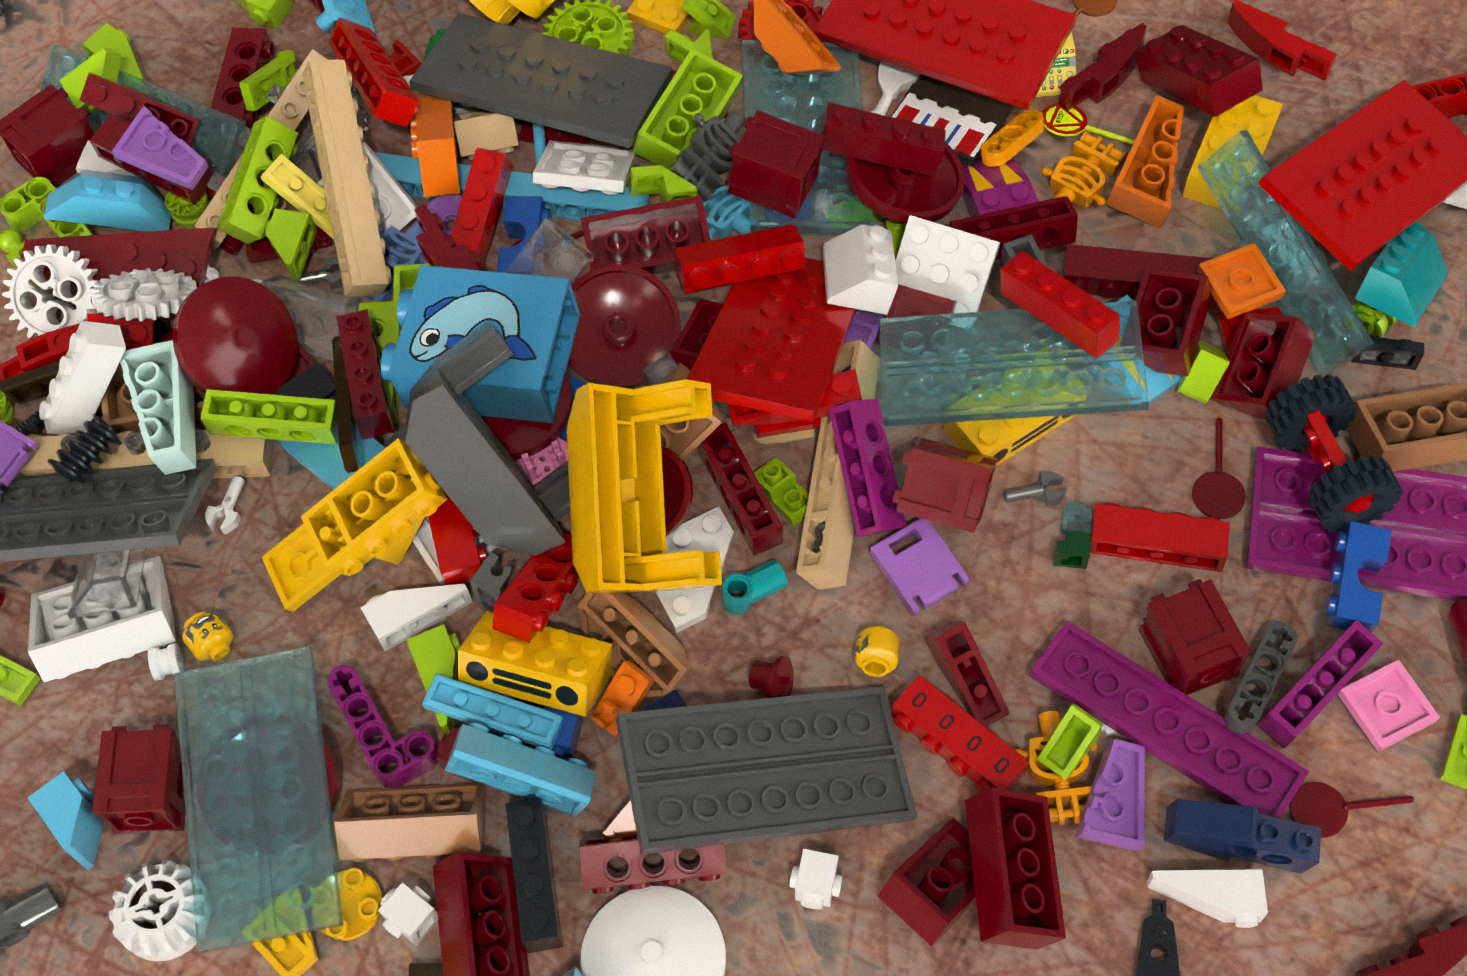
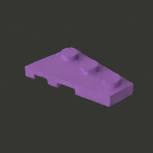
[112,106,208,190]
[1075,739,1145,851]

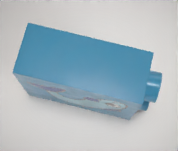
[381,265,580,423]

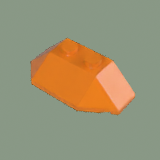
[754,0,841,75]

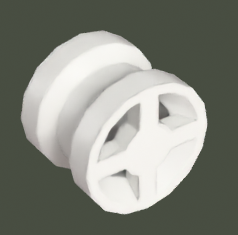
[148,643,185,681]

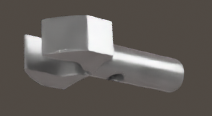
[290,257,343,290]
[1003,471,1067,507]

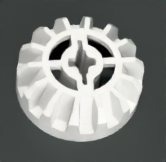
[109,860,212,961]

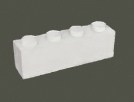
[39,321,126,435]

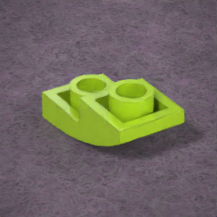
[754,457,809,527]

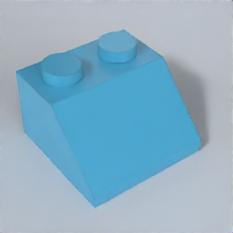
[27,771,105,870]

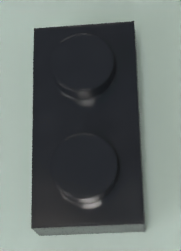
[1351,335,1425,370]

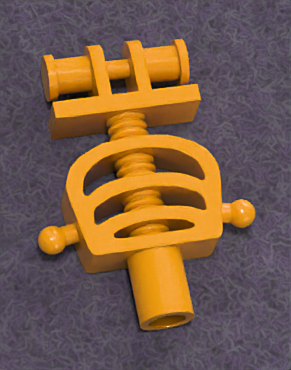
[1042,131,1128,208]
[1015,711,1097,826]

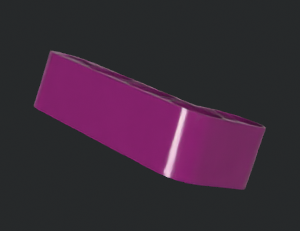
[327,665,438,788]

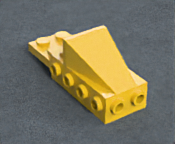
[262,438,448,612]

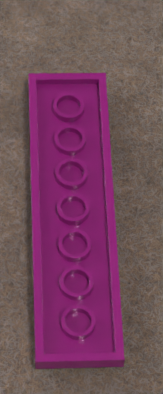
[1029,621,1310,818]

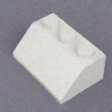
[822,224,898,315]

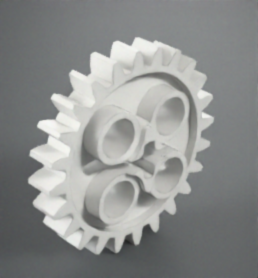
[2,244,100,338]
[91,268,197,321]

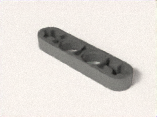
[1224,622,1298,734]

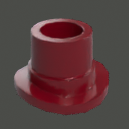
[749,655,794,698]

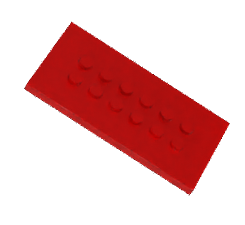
[814,0,1076,110]
[1258,79,1467,271]
[687,257,857,422]

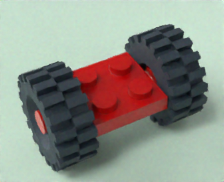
[1265,374,1403,533]

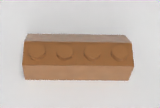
[334,783,486,862]

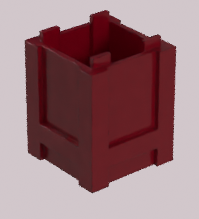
[0,84,94,188]
[725,110,826,219]
[892,438,998,533]
[1139,579,1251,695]
[92,724,192,834]

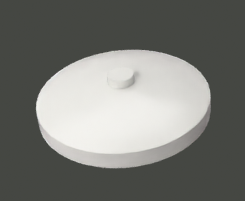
[581,886,726,976]

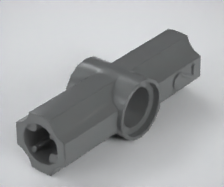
[0,882,63,949]

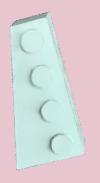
[119,340,196,475]

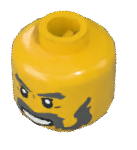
[182,611,234,662]
[854,625,900,677]

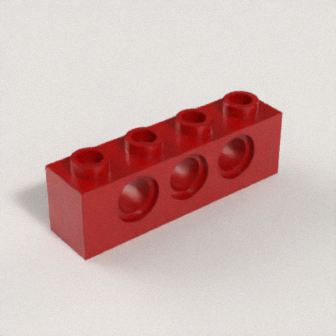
[492,531,579,643]

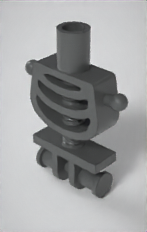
[670,111,745,201]

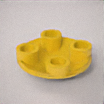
[311,868,383,941]

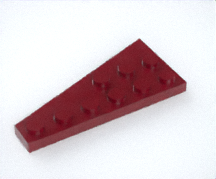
[21,227,217,287]

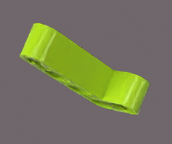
[0,177,92,237]

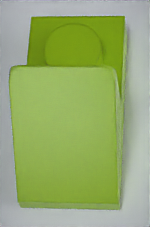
[682,0,736,40]
[664,29,713,64]

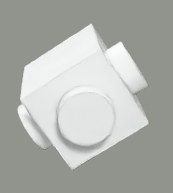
[789,849,843,909]
[378,882,438,946]

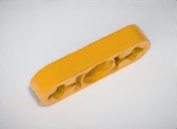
[980,110,1044,167]

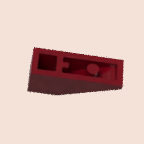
[924,620,1010,727]

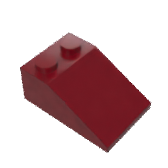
[878,818,976,947]

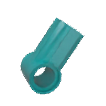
[722,560,788,615]

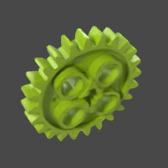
[541,0,634,56]

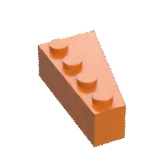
[411,93,460,197]
[1106,95,1184,229]

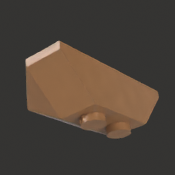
[577,592,691,697]

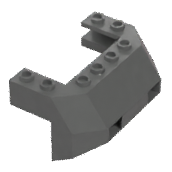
[404,320,570,556]

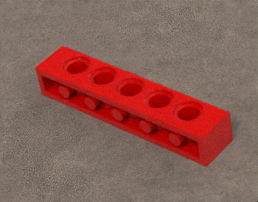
[328,17,419,127]

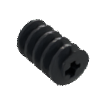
[47,414,122,484]

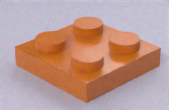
[1197,243,1286,319]

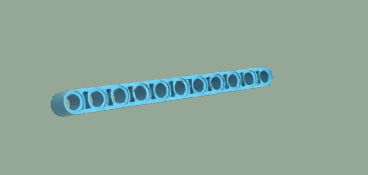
[374,152,650,221]

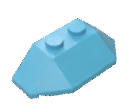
[44,170,172,232]

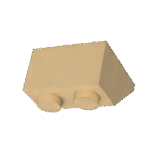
[453,110,519,160]

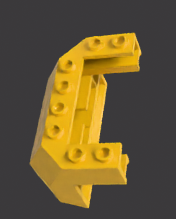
[566,379,722,593]

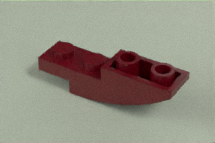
[1060,23,1147,111]
[79,72,201,147]
[414,204,482,270]
[1356,915,1467,976]

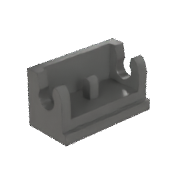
[470,552,512,612]

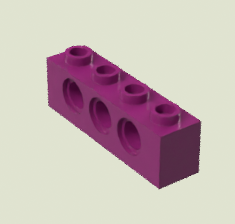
[828,399,907,537]
[1257,620,1384,749]

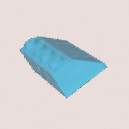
[444,723,595,817]

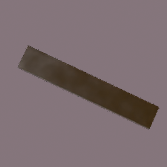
[332,336,359,473]

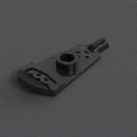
[1136,899,1180,976]

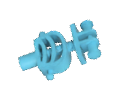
[687,173,760,240]

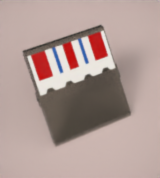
[890,74,1015,166]

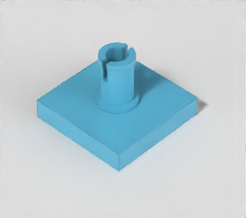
[315,0,376,34]

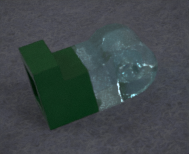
[1053,501,1092,569]

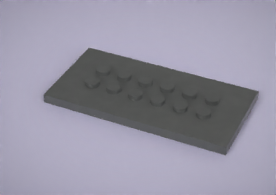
[409,13,672,148]
[0,459,217,562]
[616,686,917,855]

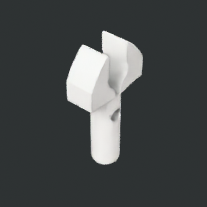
[205,476,245,534]

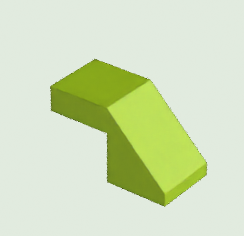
[628,165,697,203]

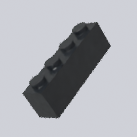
[505,797,563,953]

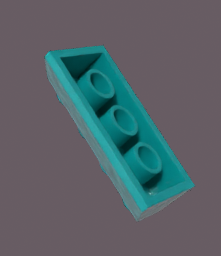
[1355,222,1449,327]

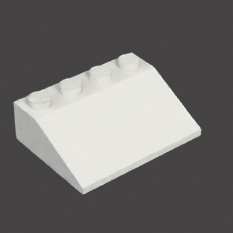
[28,555,176,682]

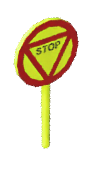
[1042,103,1135,145]

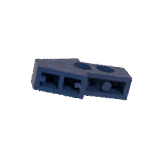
[1164,799,1321,874]

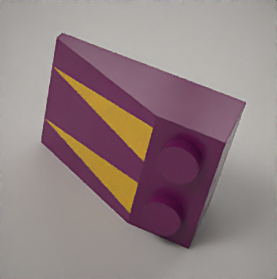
[961,157,1039,217]

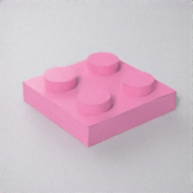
[1338,660,1440,752]

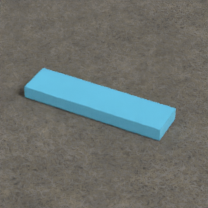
[422,674,564,750]

